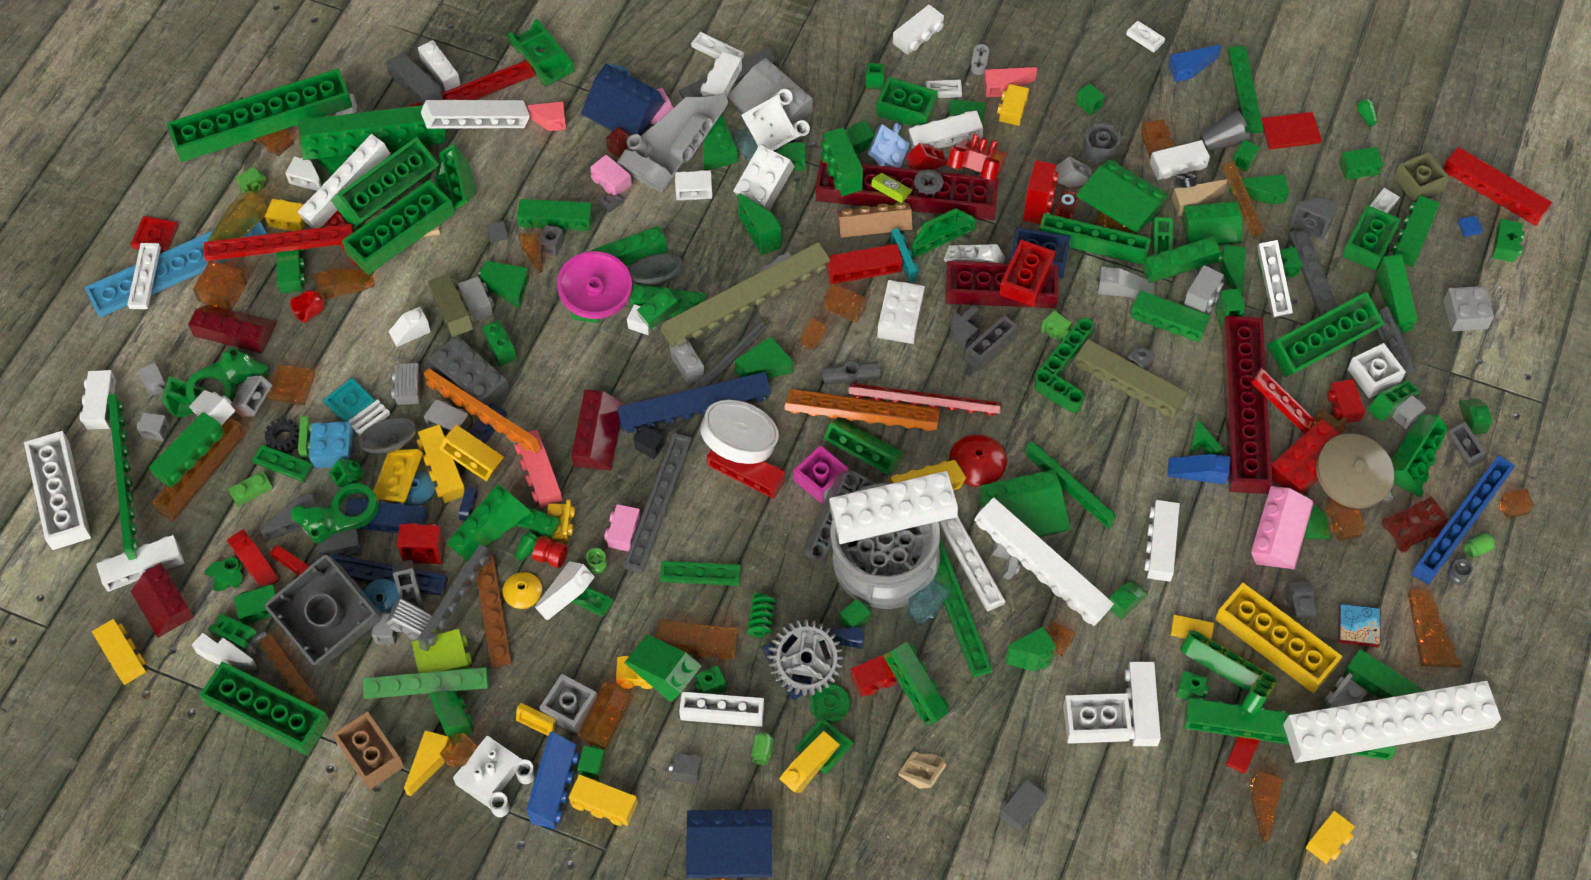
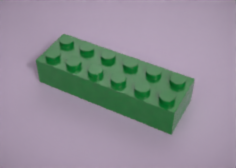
[331,137,439,229]
[342,180,455,275]
[1267,292,1385,377]
[199,662,330,756]

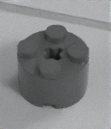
[1083,122,1121,164]

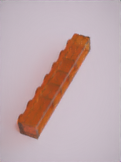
[1222,161,1264,239]
[260,634,319,707]

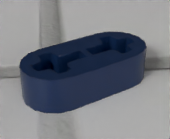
[459,486,478,521]

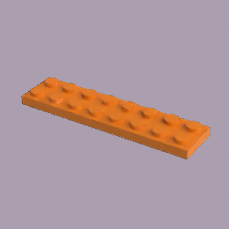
[785,389,940,431]

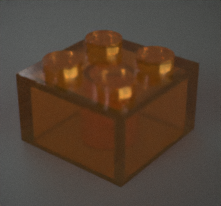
[193,261,248,310]

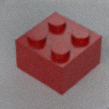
[397,523,445,565]

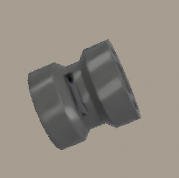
[1448,559,1473,585]

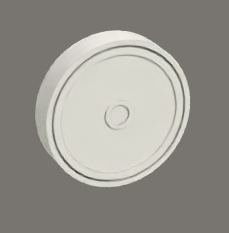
[700,400,779,464]

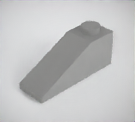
[1098,267,1154,298]

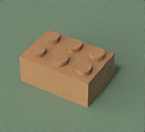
[332,711,404,790]

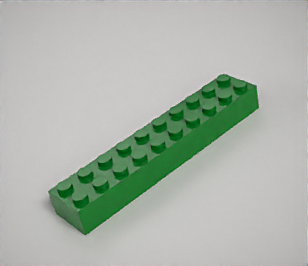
[167,68,353,162]

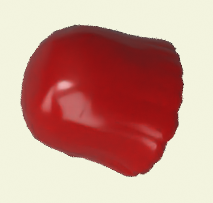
[290,290,324,323]

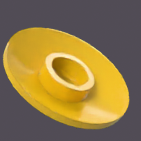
[503,572,542,609]

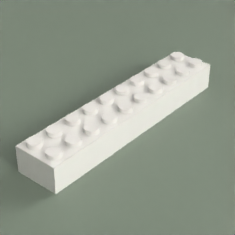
[1283,681,1501,763]

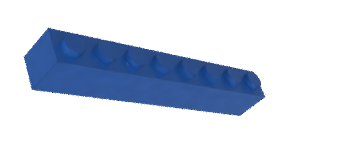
[1411,455,1515,586]

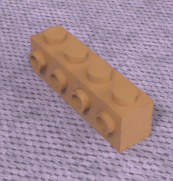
[837,202,913,238]

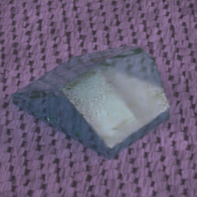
[732,128,758,160]

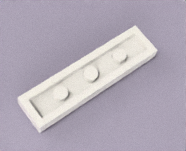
[127,243,161,309]

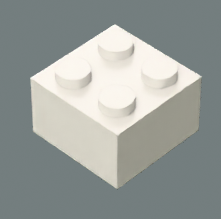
[1348,343,1406,398]

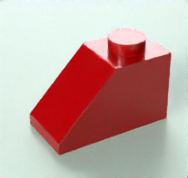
[905,143,947,170]

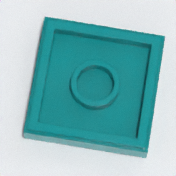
[322,377,376,422]

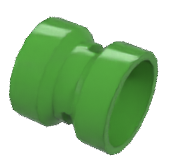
[586,548,607,574]

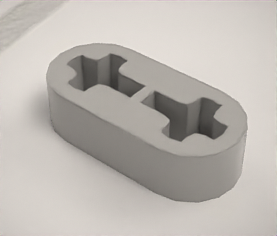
[971,44,989,75]

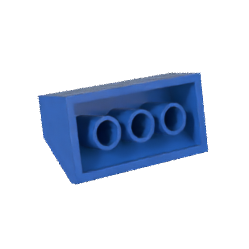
[526,732,580,829]

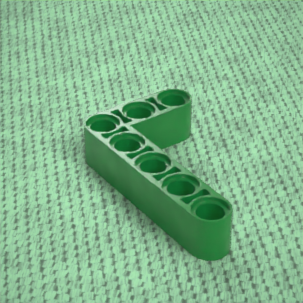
[1034,318,1094,413]
[1180,630,1278,714]

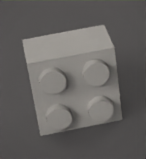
[1184,265,1224,315]
[1443,286,1494,332]
[540,674,599,735]

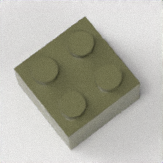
[1394,152,1449,202]

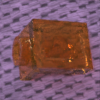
[1314,409,1347,434]

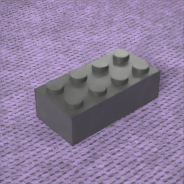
[428,336,510,406]

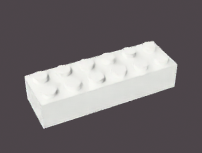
[24,431,91,550]
[829,471,958,544]

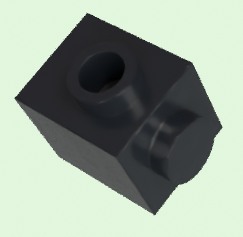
[633,426,665,459]

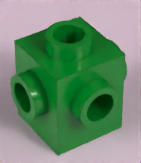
[329,459,365,487]

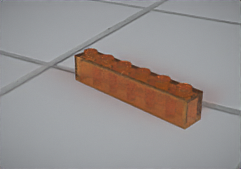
[152,417,246,522]

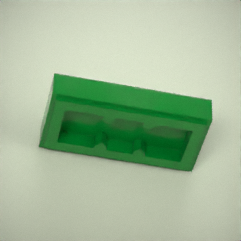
[571,587,614,617]

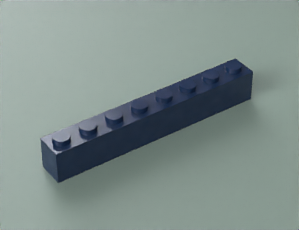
[617,372,771,434]

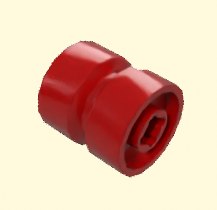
[532,536,568,569]

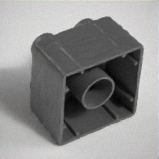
[265,555,381,666]

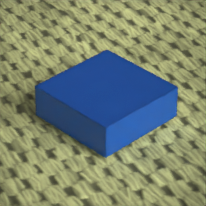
[1458,216,1483,237]

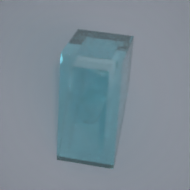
[906,581,950,625]

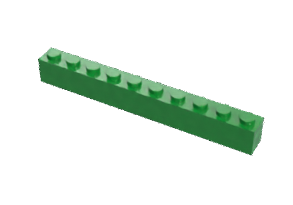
[1184,697,1396,760]

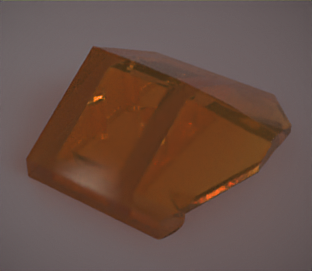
[518,233,543,274]

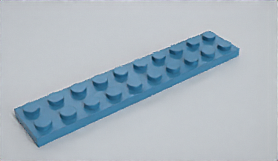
[84,212,267,318]

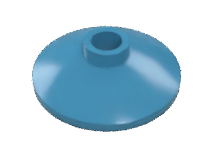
[404,471,435,506]
[364,579,400,613]

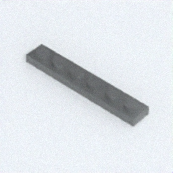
[1288,229,1337,316]
[418,544,489,651]

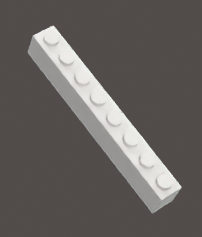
[974,497,1114,626]

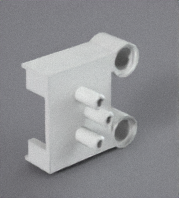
[741,89,810,151]
[453,736,536,817]

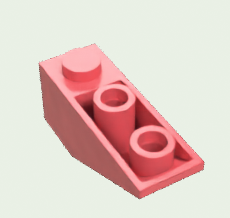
[984,67,1037,97]

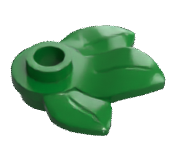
[205,557,243,591]

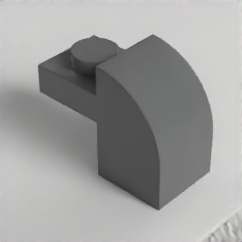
[950,305,979,351]
[1284,581,1317,619]

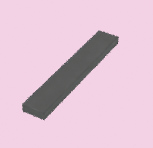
[679,48,778,99]

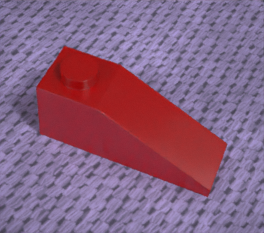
[227,529,280,587]

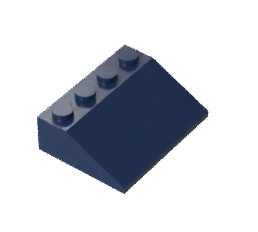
[581,64,665,139]
[686,809,772,878]

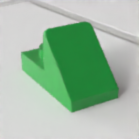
[1190,421,1223,455]

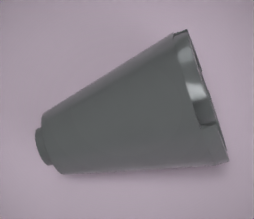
[1198,109,1251,151]

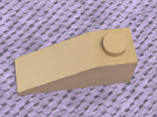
[1172,180,1227,216]

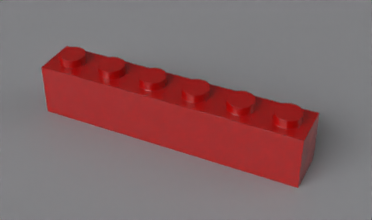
[1443,147,1552,226]

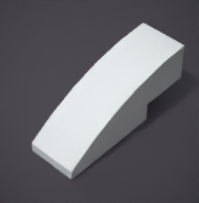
[192,633,257,670]

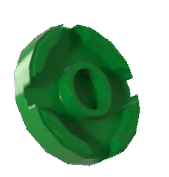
[810,683,850,724]

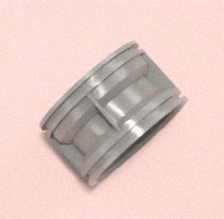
[831,483,940,609]

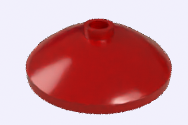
[949,435,1007,487]

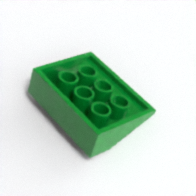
[1076,159,1169,233]
[978,469,1070,543]

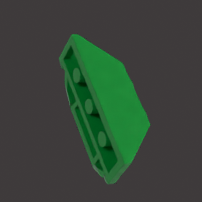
[434,144,477,210]
[911,208,976,259]

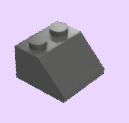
[1289,197,1339,240]

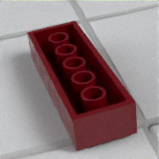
[945,261,1058,309]

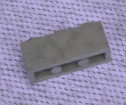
[965,315,1018,372]

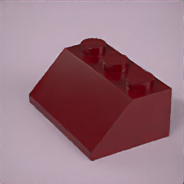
[130,563,194,638]

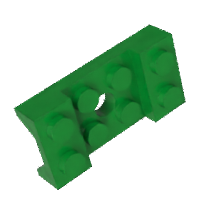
[508,19,575,87]

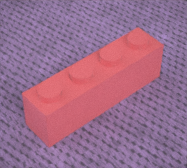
[514,429,563,509]

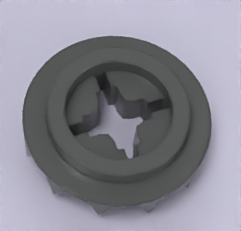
[914,170,943,196]

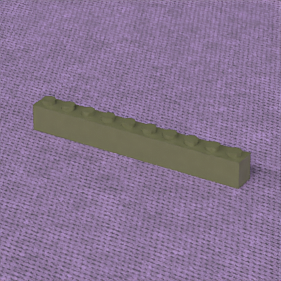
[660,242,830,348]

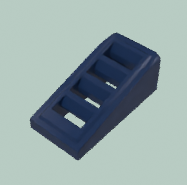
[822,627,863,649]

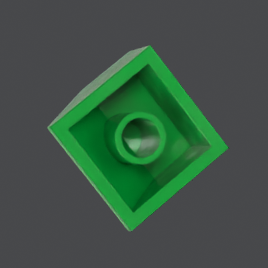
[1005,627,1056,671]
[429,691,474,743]

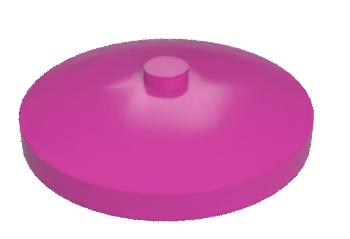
[557,251,632,319]

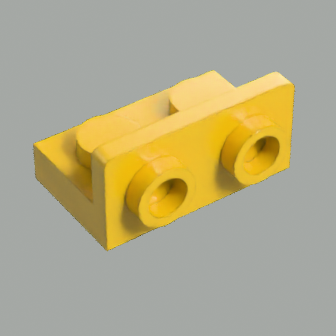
[545,500,575,543]

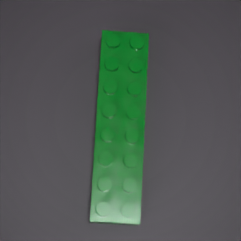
[298,105,446,160]

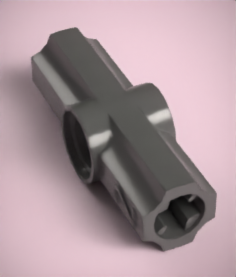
[822,361,880,385]

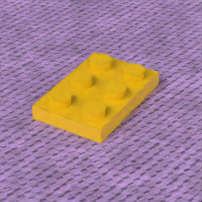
[373,449,423,503]

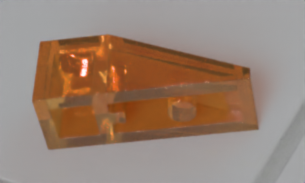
[313,269,375,300]
[1249,771,1283,843]

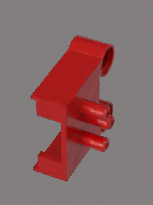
[946,134,1008,180]

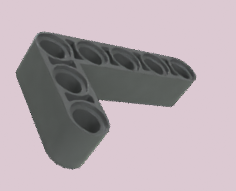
[803,471,876,560]

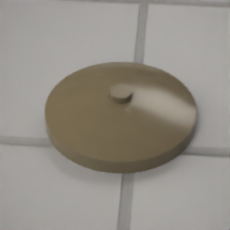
[1316,433,1394,509]

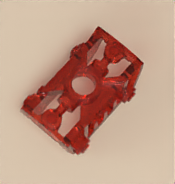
[1381,496,1448,553]

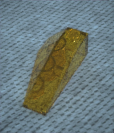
[203,191,268,250]

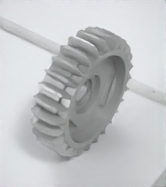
[767,620,843,696]

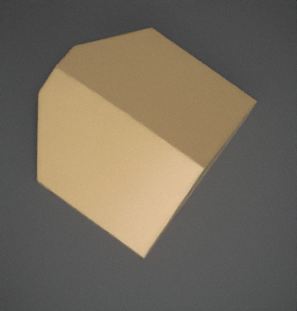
[898,752,946,789]

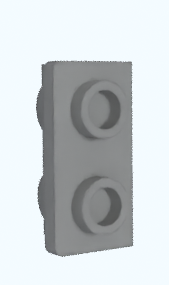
[1324,673,1368,709]

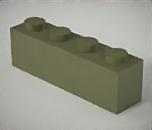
[428,274,474,337]

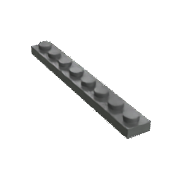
[624,433,692,574]

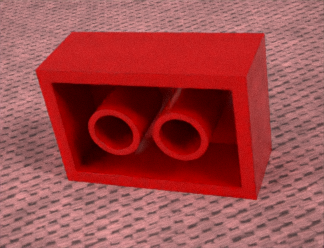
[1023,160,1059,224]
[999,240,1056,307]

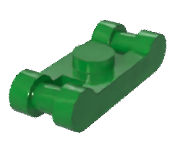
[207,613,257,649]

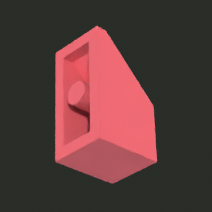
[528,102,566,131]

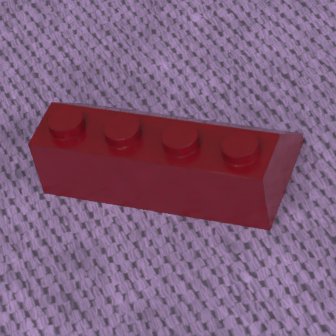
[188,304,277,354]
[571,389,624,471]

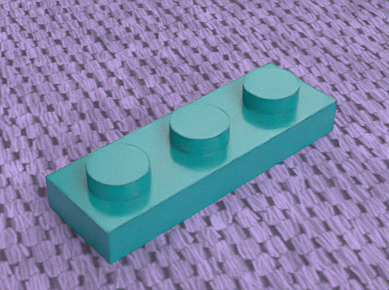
[891,228,919,283]

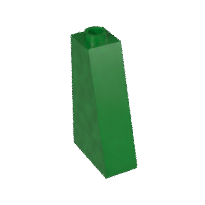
[1375,254,1418,332]

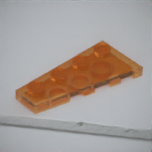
[1408,589,1463,668]

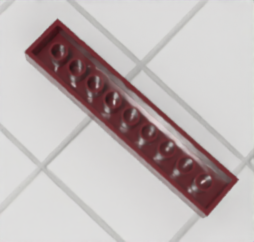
[815,159,999,220]
[1221,316,1272,494]

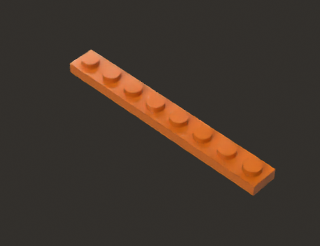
[424,368,541,454]

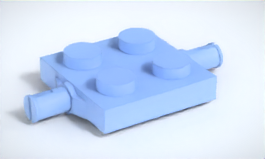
[867,123,910,168]

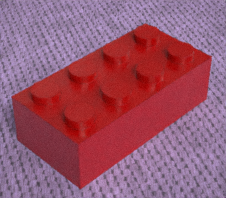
[1271,419,1342,495]

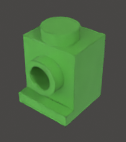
[235,167,266,199]
[1041,310,1072,342]

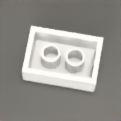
[733,145,795,211]
[877,280,925,344]
[1063,693,1132,743]

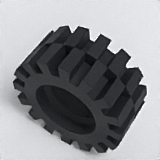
[264,418,299,454]

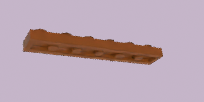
[477,554,512,668]

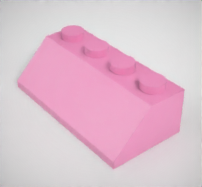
[1251,486,1314,569]

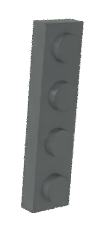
[1377,306,1417,378]

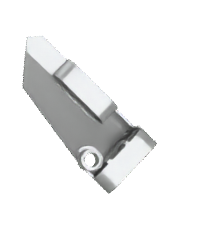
[616,93,729,193]

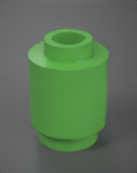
[1463,532,1495,558]
[751,732,774,765]

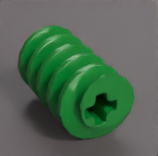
[747,593,777,638]

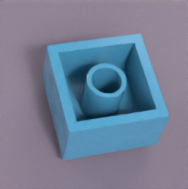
[309,422,354,468]

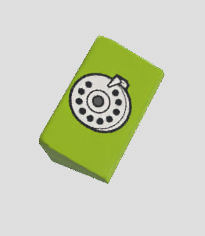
[872,173,912,203]

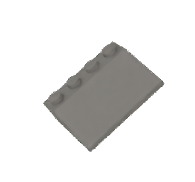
[727,58,813,124]

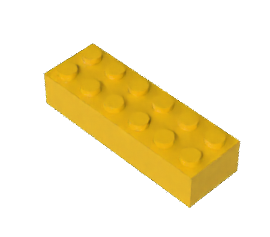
[1215,583,1343,694]

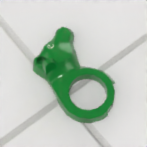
[186,347,269,405]
[291,483,379,543]

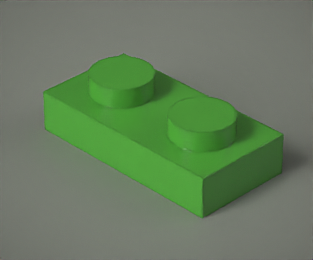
[298,416,311,459]
[228,471,273,507]

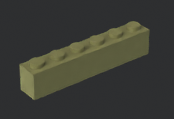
[1075,339,1187,419]

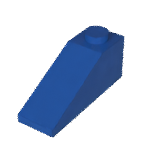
[1168,44,1221,82]
[1167,454,1230,485]

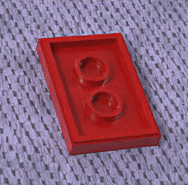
[1261,112,1322,150]

